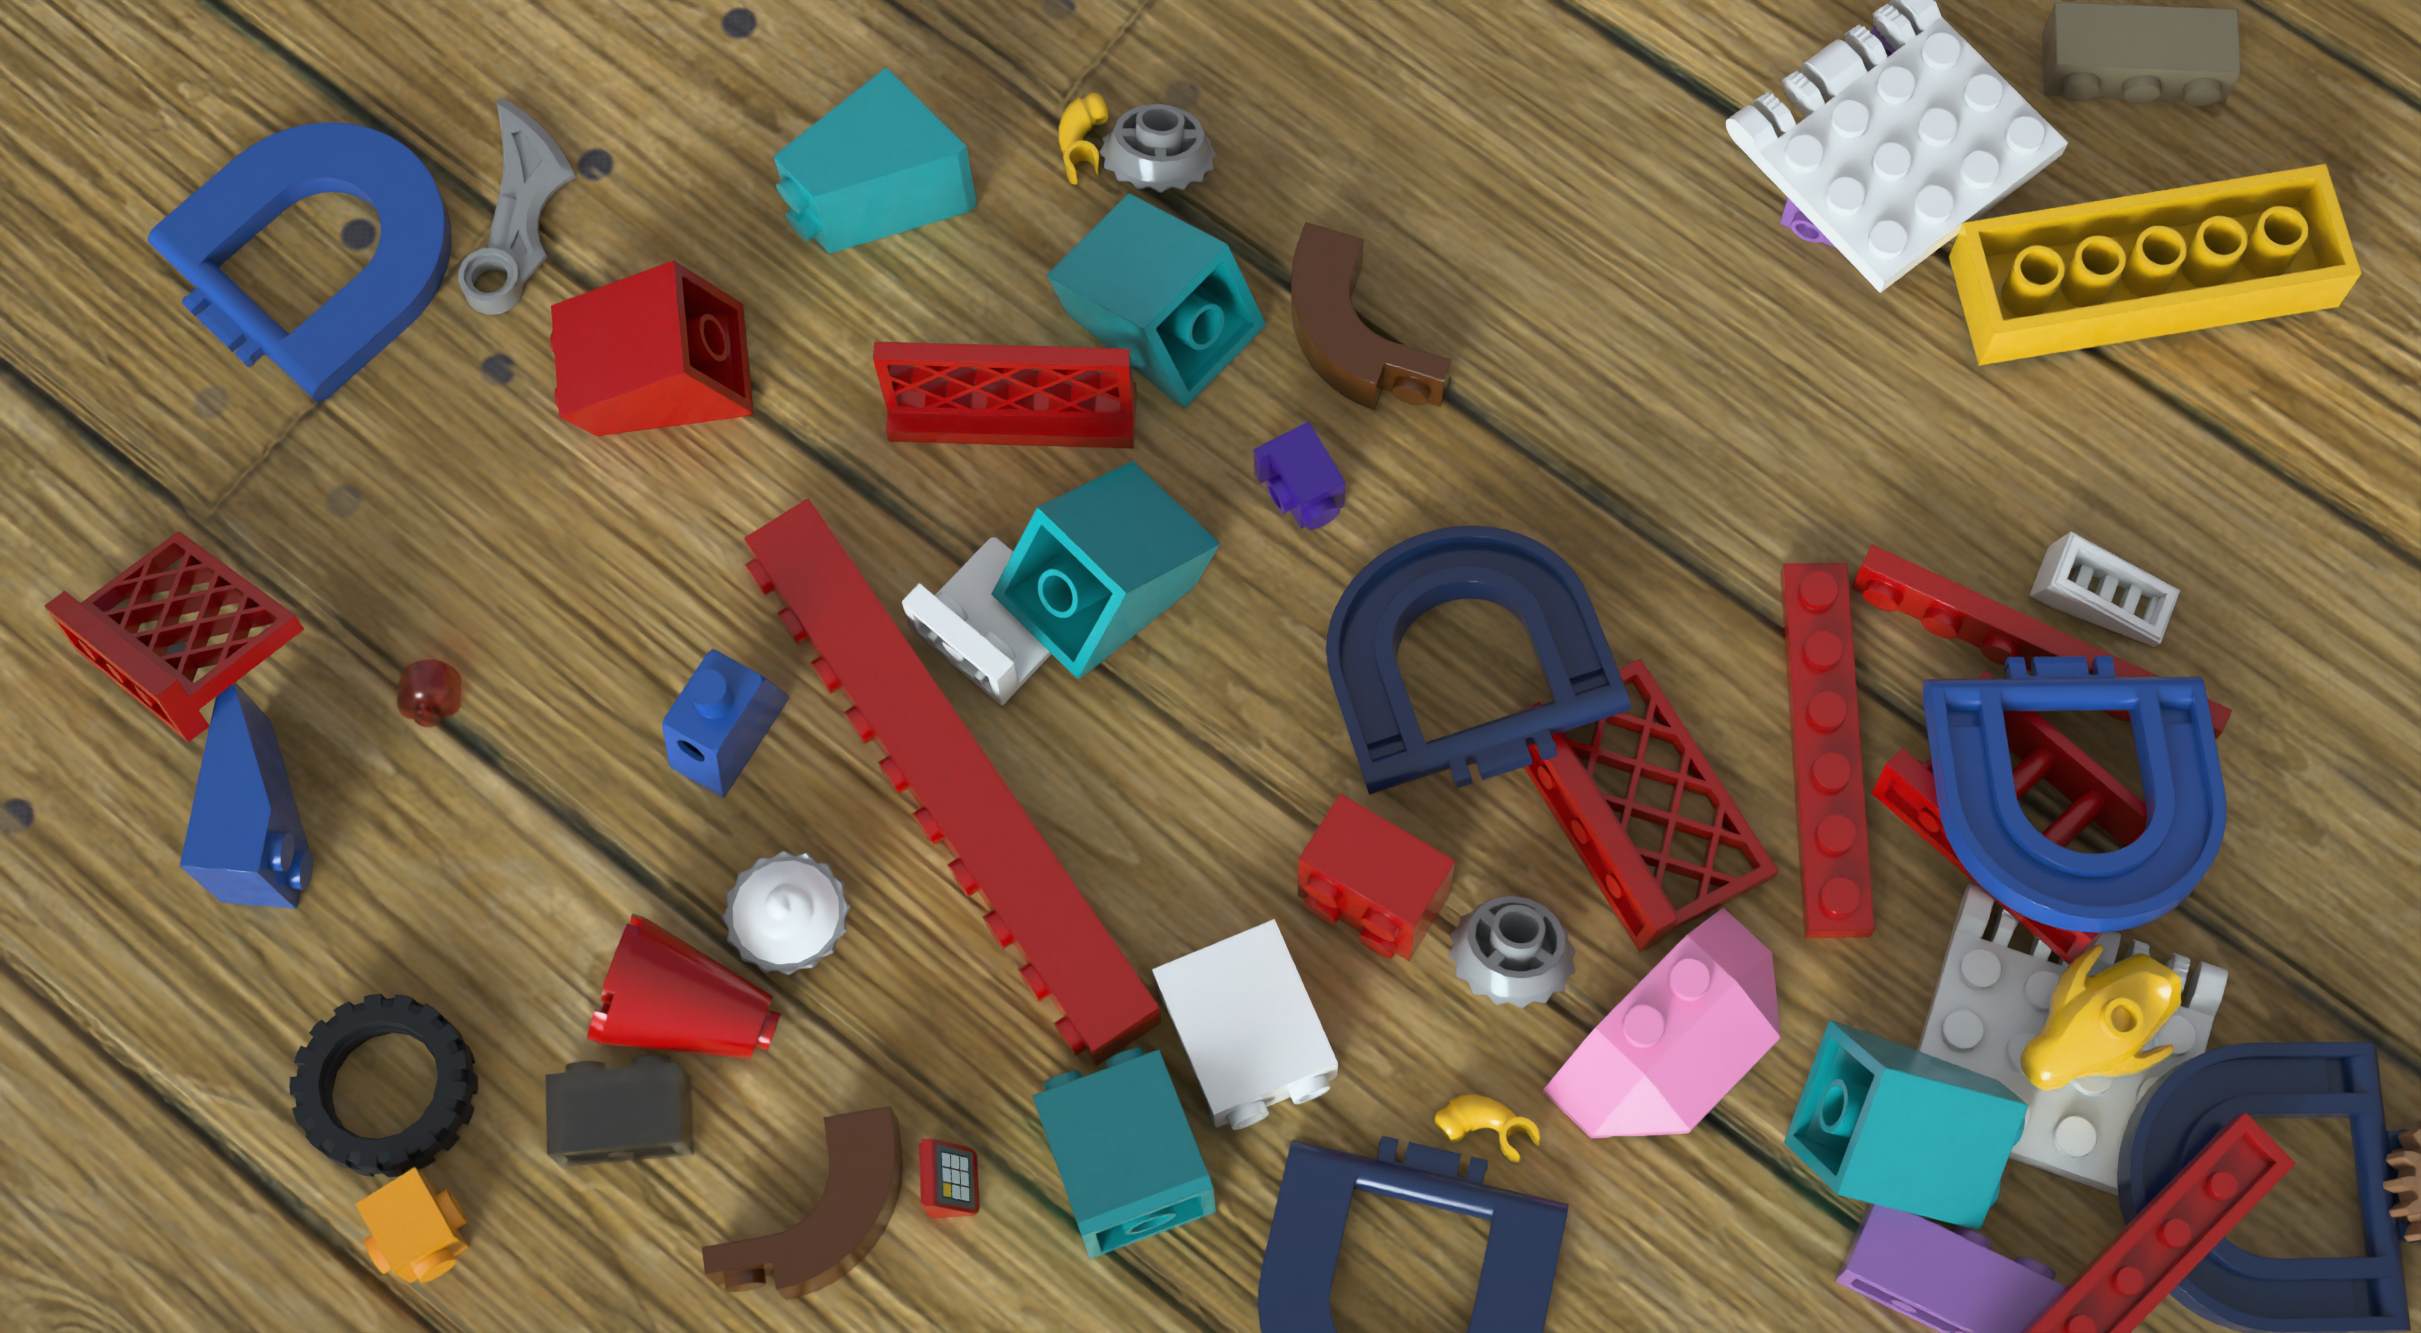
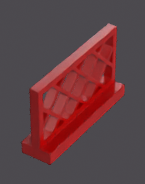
[873,342,1137,449]
[44,531,304,743]
[1518,659,1779,953]

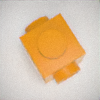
[355,1167,469,1283]

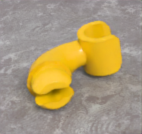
[1059,92,1109,185]
[1435,1094,1540,1163]

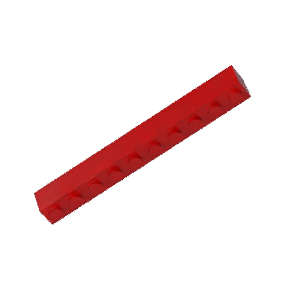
[744,498,1162,1066]

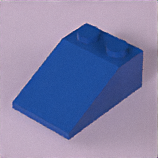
[180,682,313,909]

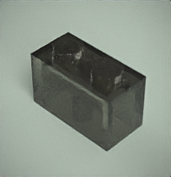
[545,1055,694,1167]

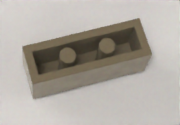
[2042,2,2241,107]

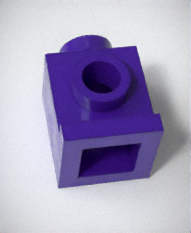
[1254,422,1346,530]

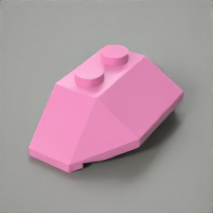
[1543,908,1781,1139]

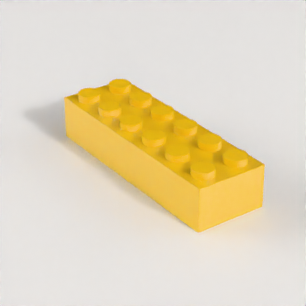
[1949,164,2362,366]

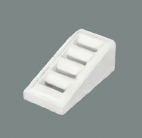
[2030,532,2180,647]

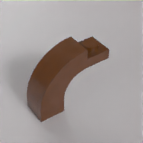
[1291,222,1451,410]
[702,1106,903,1300]

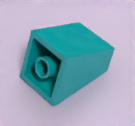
[773,67,977,254]
[1046,193,1266,408]
[991,461,1220,679]
[1784,1020,2029,1230]
[1032,1048,1216,1259]

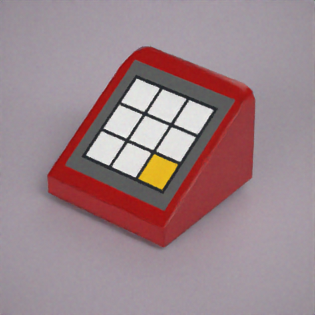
[919,1138,979,1219]

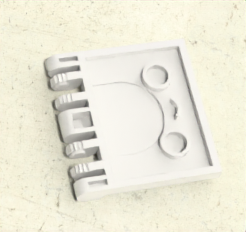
[1726,0,2068,293]
[1917,883,2228,1196]

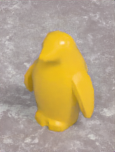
[2020,944,2182,1091]

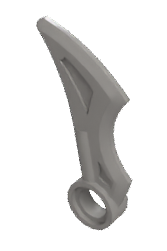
[458,99,576,315]

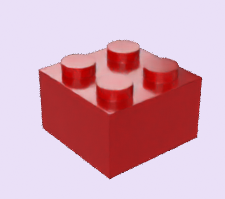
[1298,793,1456,961]

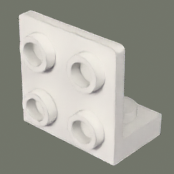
[902,537,1051,706]

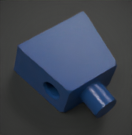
[662,649,789,798]

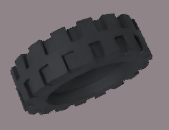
[289,994,478,1177]

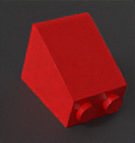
[550,260,754,436]

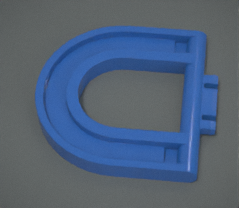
[148,122,451,402]
[1923,656,2226,933]

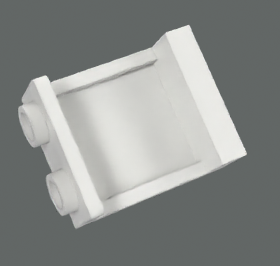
[1152,919,1338,1130]

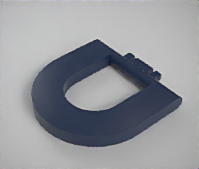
[1326,526,1631,795]
[2117,1042,2421,1333]
[1258,1136,1569,1333]

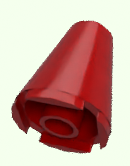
[587,913,781,1059]

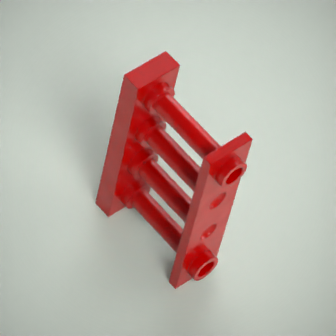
[1871,671,2147,965]

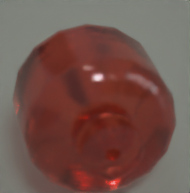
[396,659,461,727]

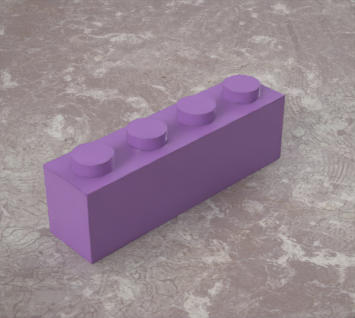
[1835,1203,2066,1333]

